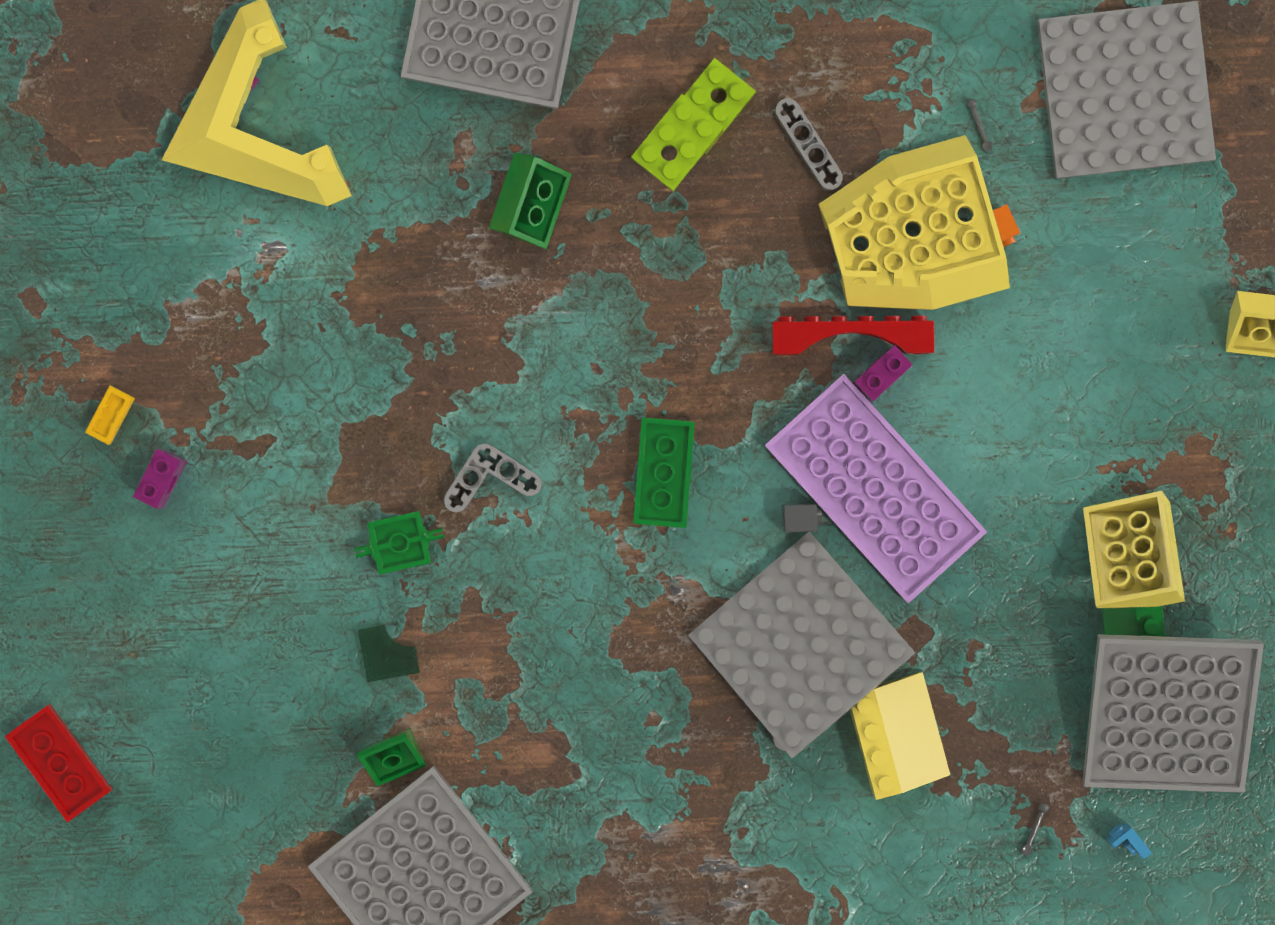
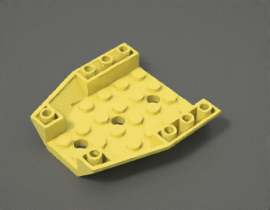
[819,135,1010,310]

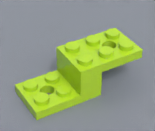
[631,58,756,192]

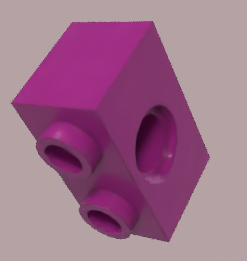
[852,345,913,402]
[133,449,187,509]

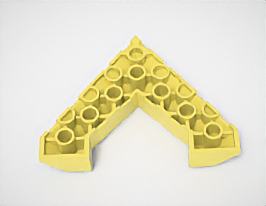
[162,0,352,206]

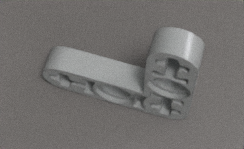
[444,444,542,512]

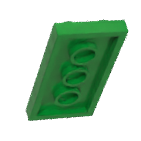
[633,417,695,528]

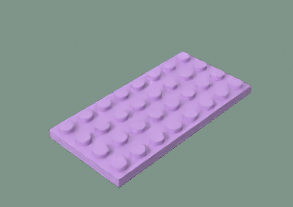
[764,374,987,603]

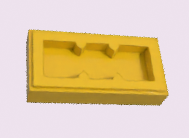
[85,385,135,445]

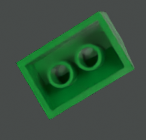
[489,152,572,249]
[1102,606,1165,637]

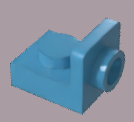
[1106,823,1152,859]

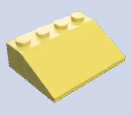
[1083,491,1185,608]
[850,672,950,800]

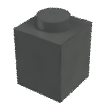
[783,504,822,532]

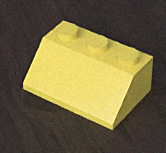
[1225,291,1275,357]

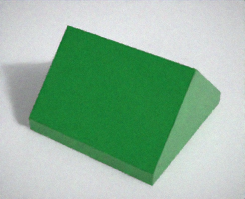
[357,728,426,786]

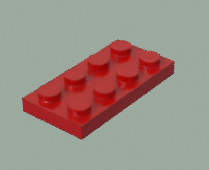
[4,704,113,823]

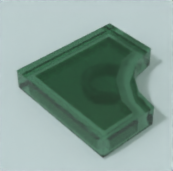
[358,625,420,682]

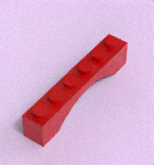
[772,316,934,355]

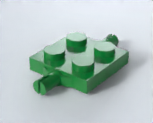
[354,511,445,575]

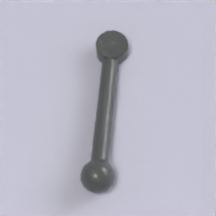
[966,98,992,152]
[1021,803,1049,855]

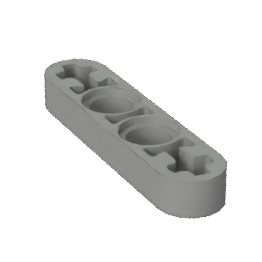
[775,98,843,191]

